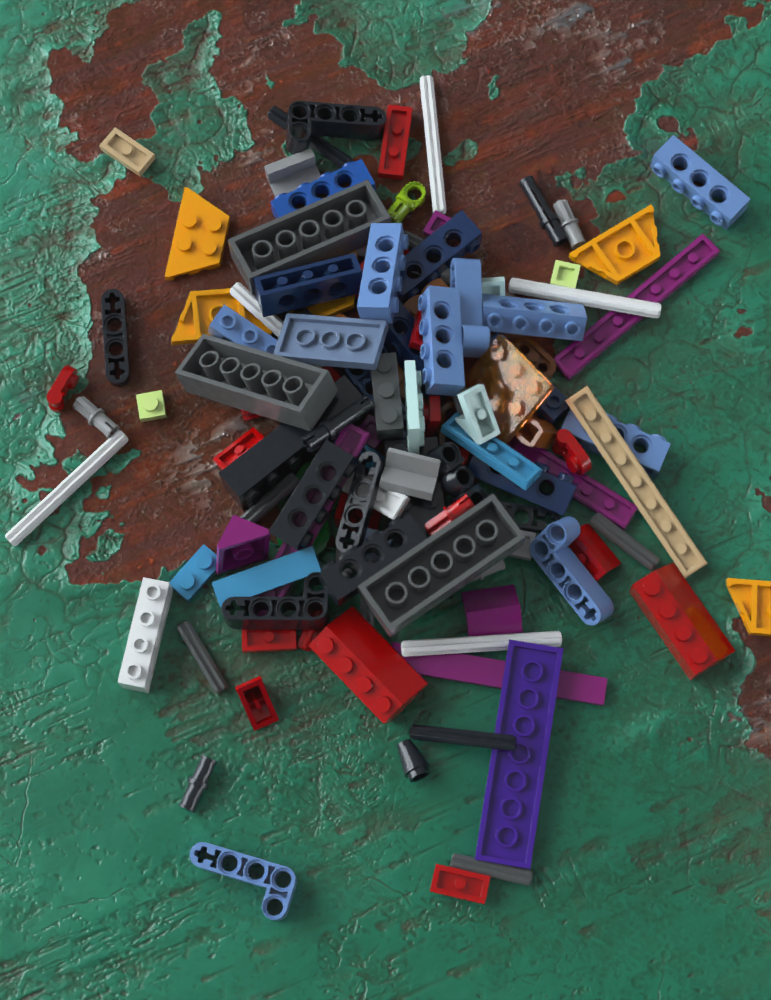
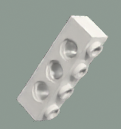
[117,577,173,693]

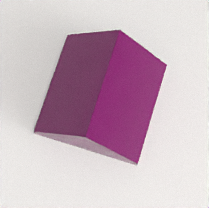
[216,515,270,575]
[461,584,523,636]

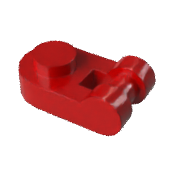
[46,364,79,413]
[552,429,592,475]

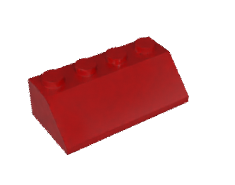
[629,562,735,681]
[308,606,429,724]

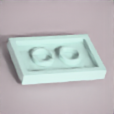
[404,360,425,454]

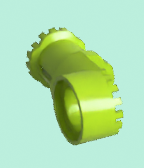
[387,181,426,223]

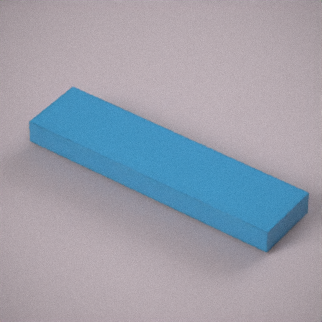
[440,412,543,491]
[212,546,322,608]

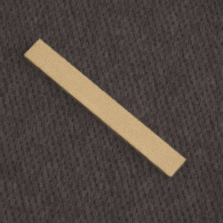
[565,386,708,578]

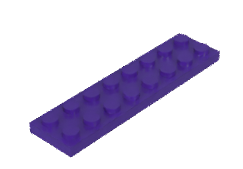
[475,639,564,869]

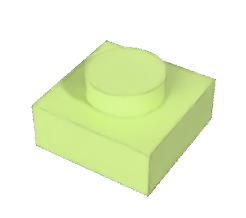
[550,260,581,288]
[136,390,167,422]

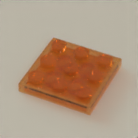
[464,334,555,445]

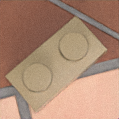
[99,127,156,177]

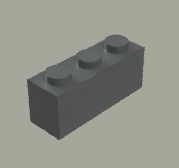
[371,352,404,440]

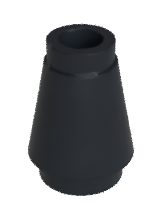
[397,739,430,782]

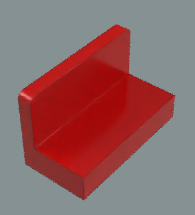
[569,523,621,582]

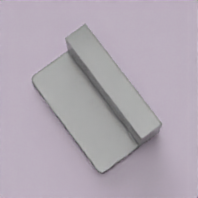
[264,148,321,197]
[379,448,441,501]

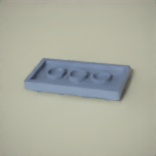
[273,313,389,370]

